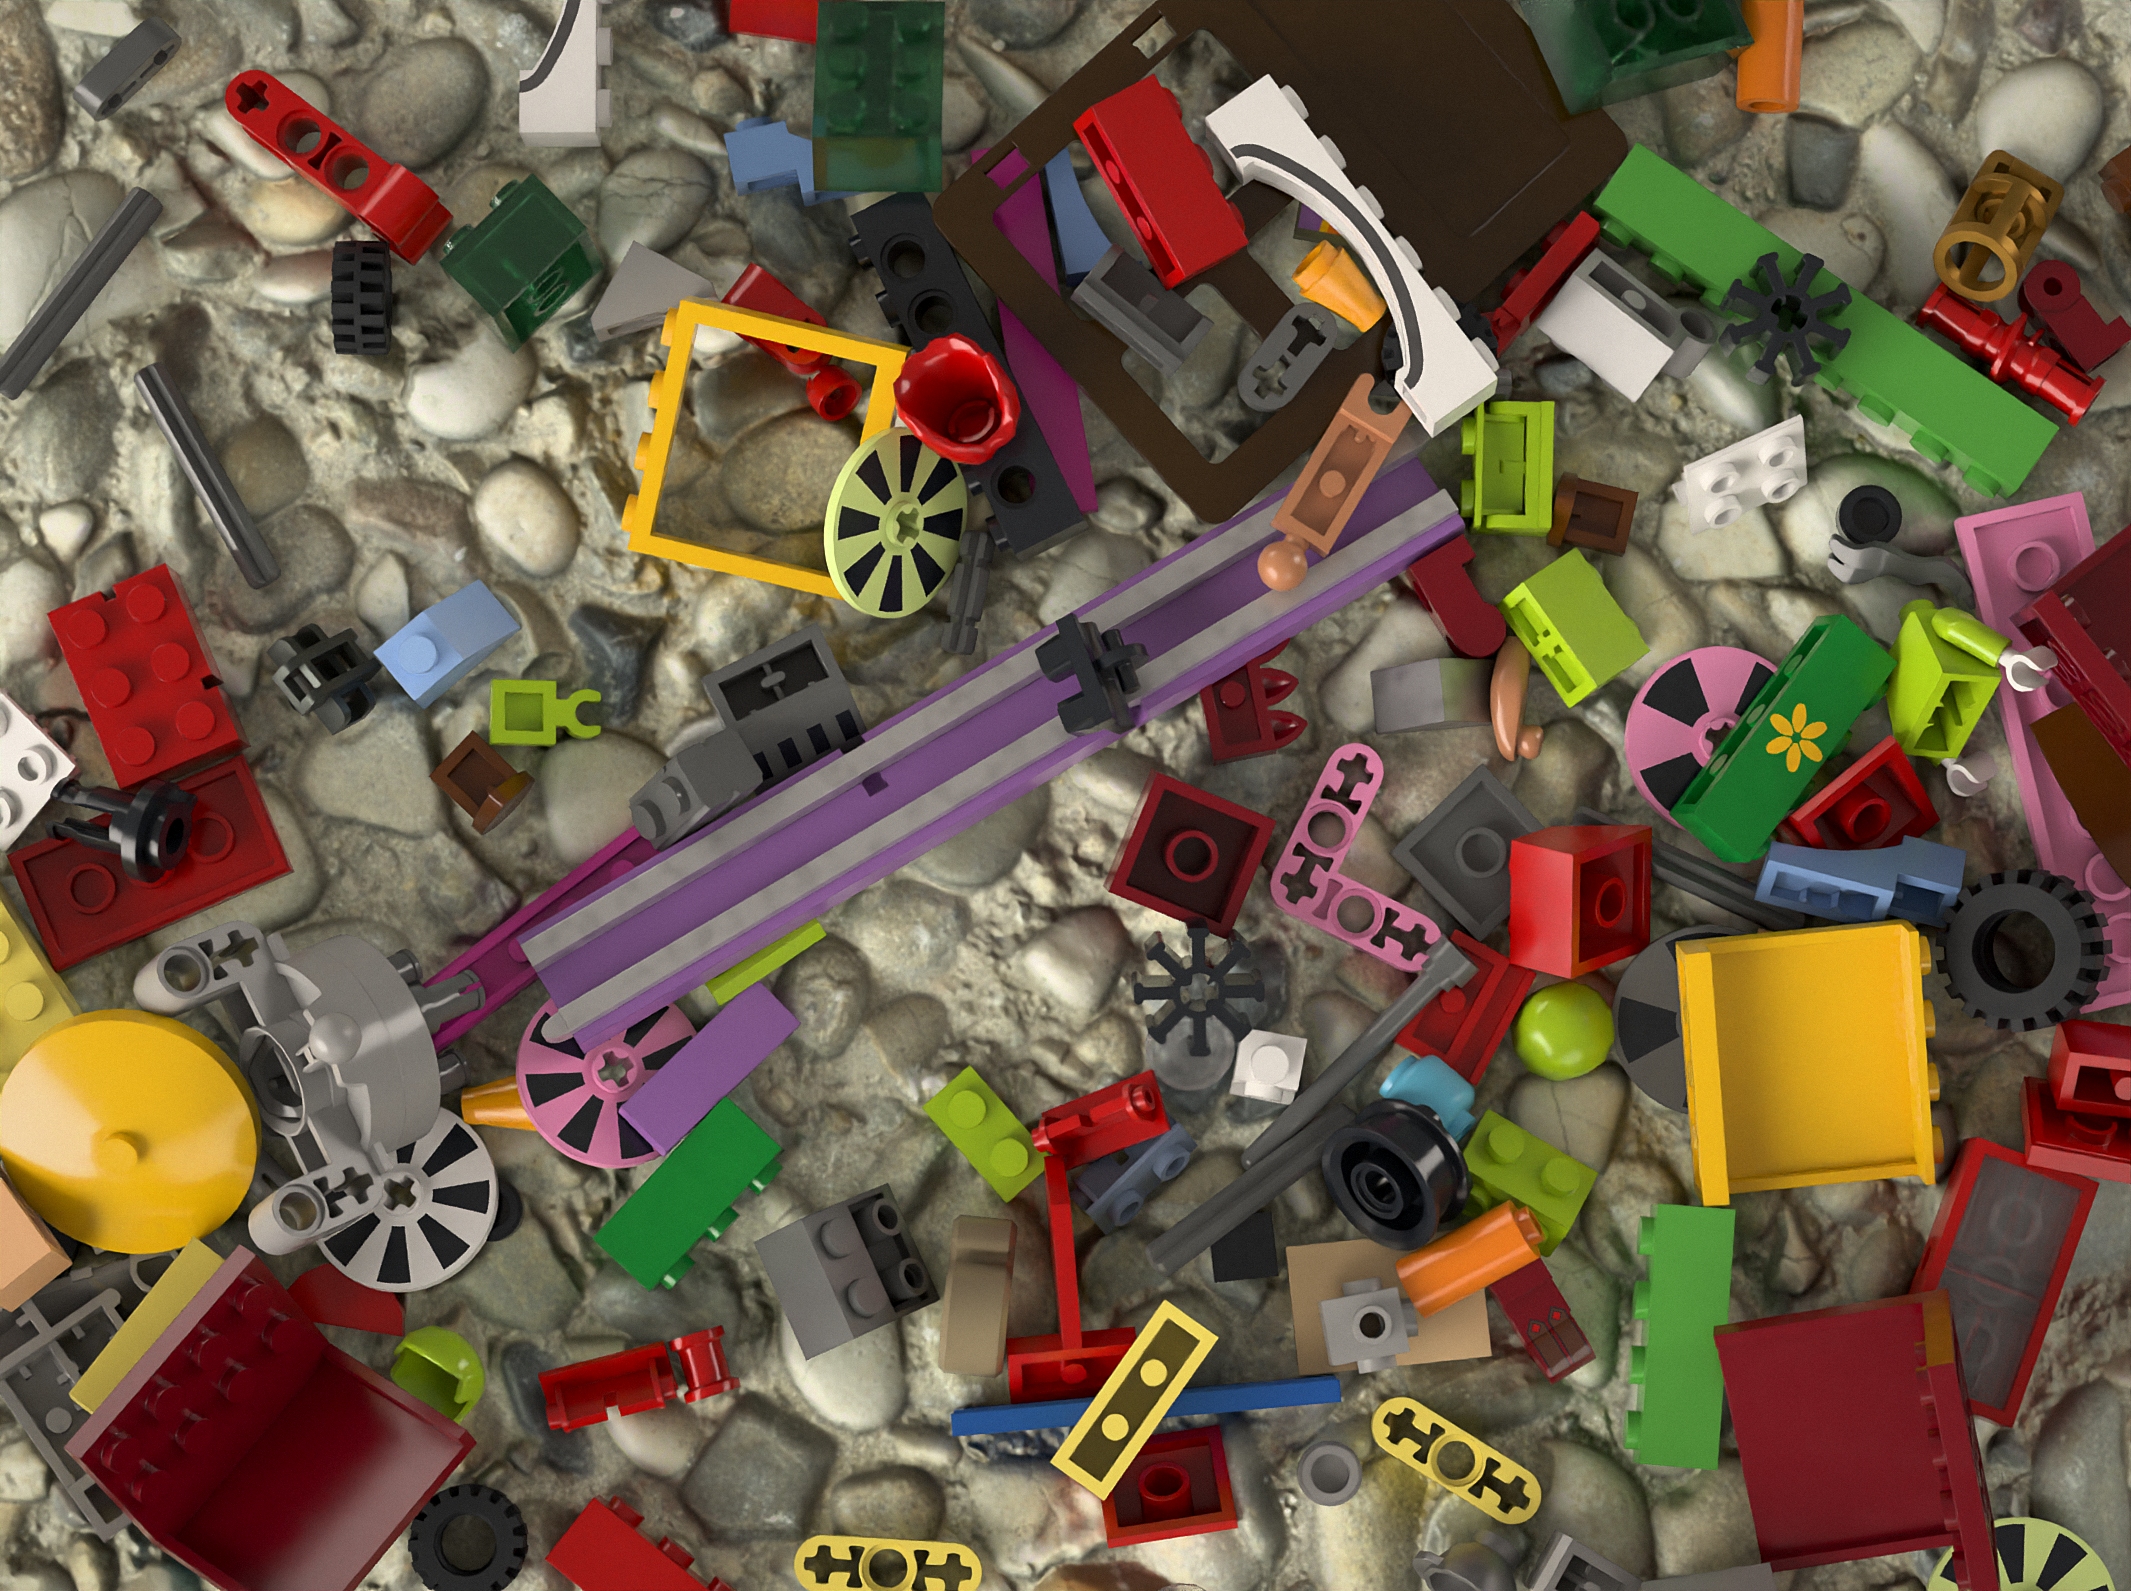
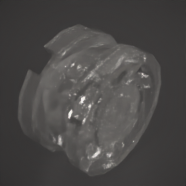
[1145,1015,1235,1093]

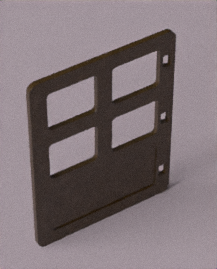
[932,0,1628,525]

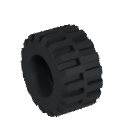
[1935,869,2113,1032]

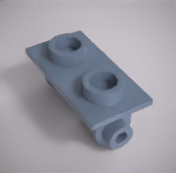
[1069,1111,1198,1235]

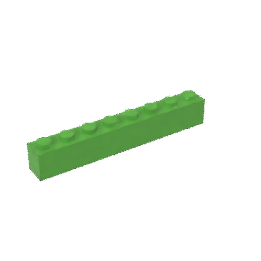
[1589,142,2060,500]

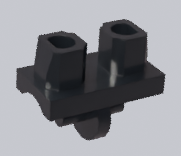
[1035,613,1150,737]

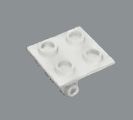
[1672,414,1808,536]
[0,688,83,853]

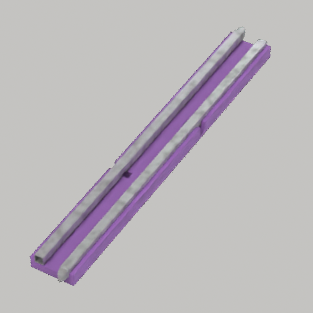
[516,423,1465,1054]

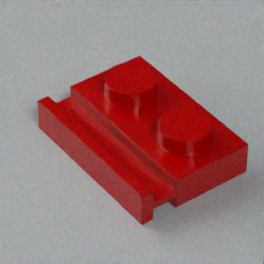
[1393,929,1537,1087]

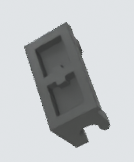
[1070,242,1214,379]

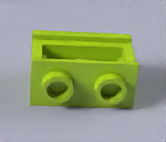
[1459,401,1554,537]
[1496,547,1651,709]

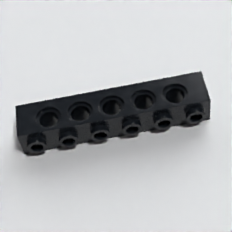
[848,182,1089,563]

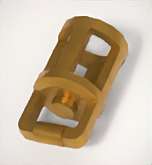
[1932,149,2065,302]

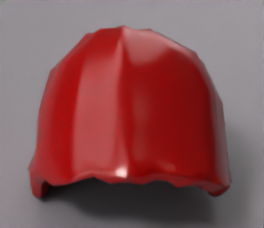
[893,332,1021,465]

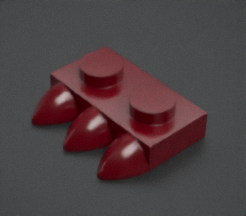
[1199,637,1308,766]

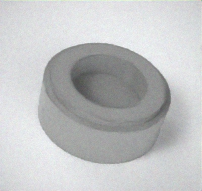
[1297,1441,1362,1506]

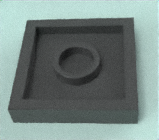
[1389,763,1545,942]

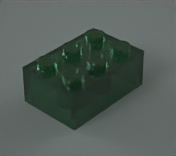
[812,0,945,192]
[1519,0,1755,115]
[438,173,604,354]

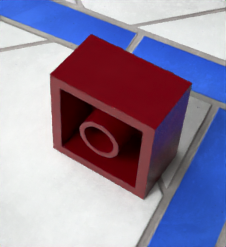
[1103,768,1277,940]

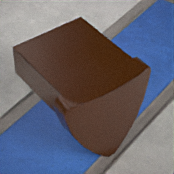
[1546,471,1639,557]
[429,730,535,835]

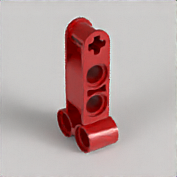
[225,70,454,266]

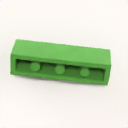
[1623,1203,1736,1470]

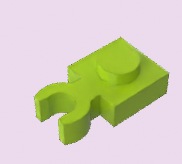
[489,679,601,747]

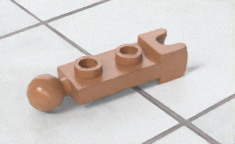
[1257,373,1413,591]

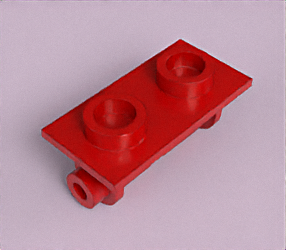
[1031,1069,1171,1172]
[538,1341,679,1433]

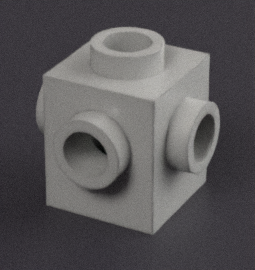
[1317,1276,1418,1374]

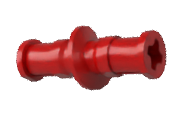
[1915,281,2107,428]

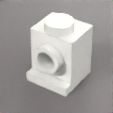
[1229,1029,1307,1105]

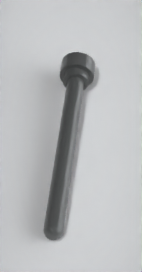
[1241,933,1480,1171]

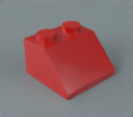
[1508,824,1652,979]

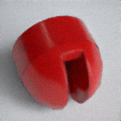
[805,364,862,421]

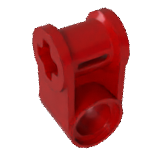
[721,262,833,375]

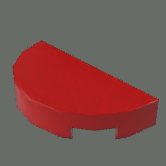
[286,1263,405,1337]

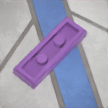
[618,981,801,1157]

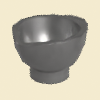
[1412,1529,1520,1591]

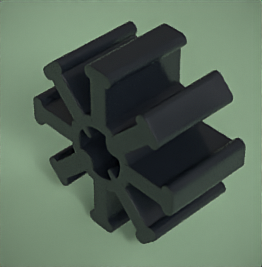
[1718,252,1852,388]
[1131,917,1265,1057]

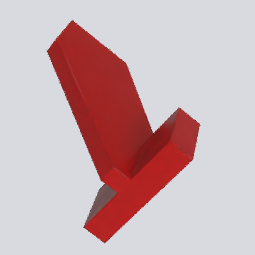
[1006,1155,1137,1404]

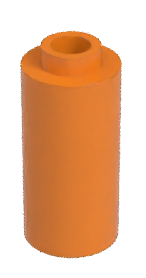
[1736,0,1804,114]
[1395,1200,1545,1319]

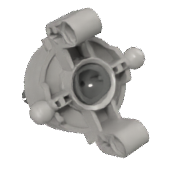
[134,920,486,1256]

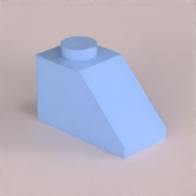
[373,579,521,710]

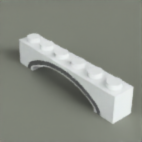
[519,0,613,147]
[1205,74,1499,438]

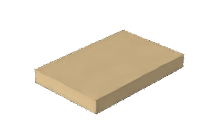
[1285,1230,1492,1376]

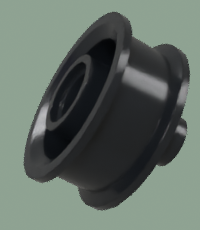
[1322,1098,1473,1251]

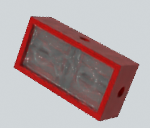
[1908,1137,2100,1428]

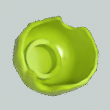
[1510,981,1615,1081]
[390,1325,485,1424]

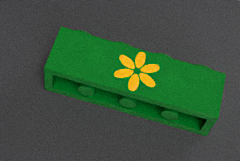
[1669,614,1898,863]

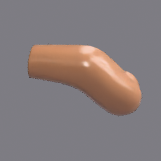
[1490,636,1544,762]

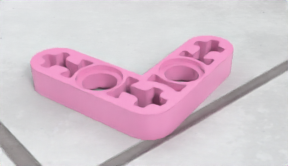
[1269,743,1441,973]

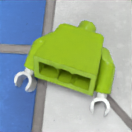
[1885,599,2058,796]

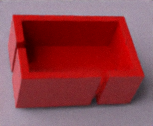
[46,563,251,794]

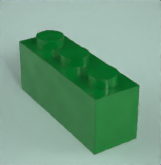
[592,1096,785,1292]

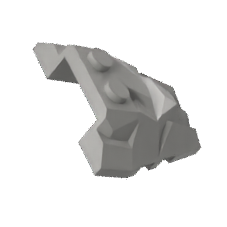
[0,1233,229,1543]

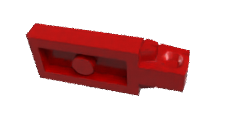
[1480,210,1600,360]

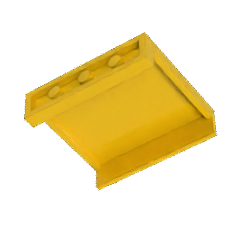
[1675,919,1944,1207]

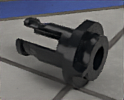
[45,777,198,883]

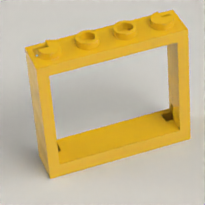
[621,295,912,601]

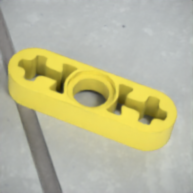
[1371,1396,1541,1524]
[794,1534,982,1591]

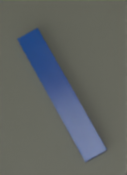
[951,1375,1341,1437]

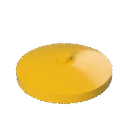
[0,1009,262,1254]

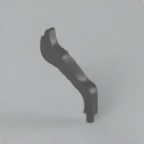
[1827,534,1976,610]

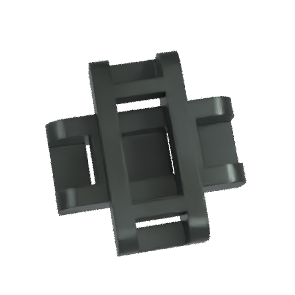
[266,623,382,735]

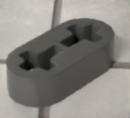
[73,15,182,122]
[1238,302,1338,412]

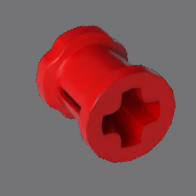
[667,1325,741,1404]

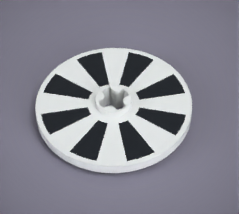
[316,1106,499,1292]

